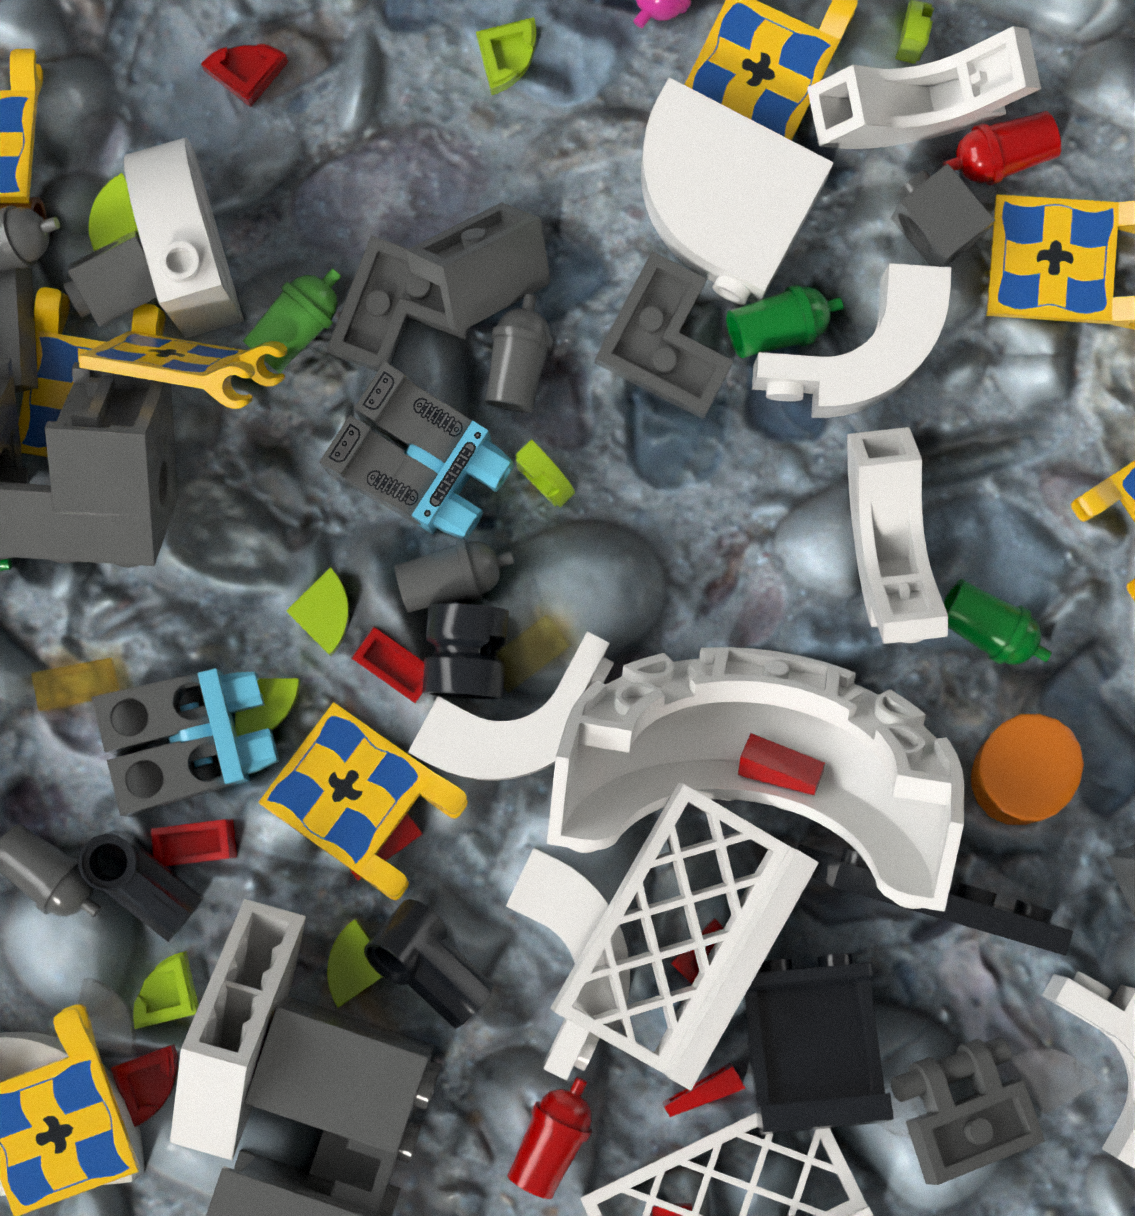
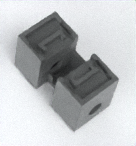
[0,357,178,568]
[206,997,442,1216]

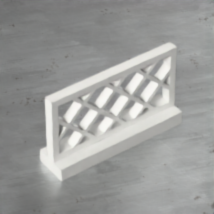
[550,782,819,1091]
[580,1113,873,1216]

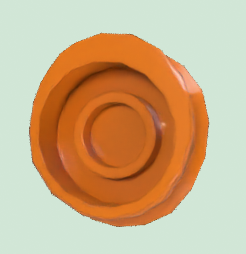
[971,714,1084,825]

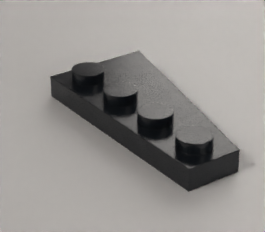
[797,844,1073,956]

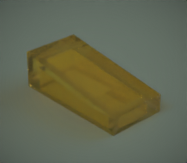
[497,615,572,693]
[31,658,119,712]

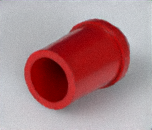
[943,111,1061,185]
[507,1077,592,1199]

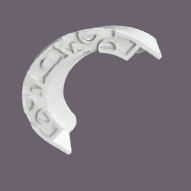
[547,647,964,912]

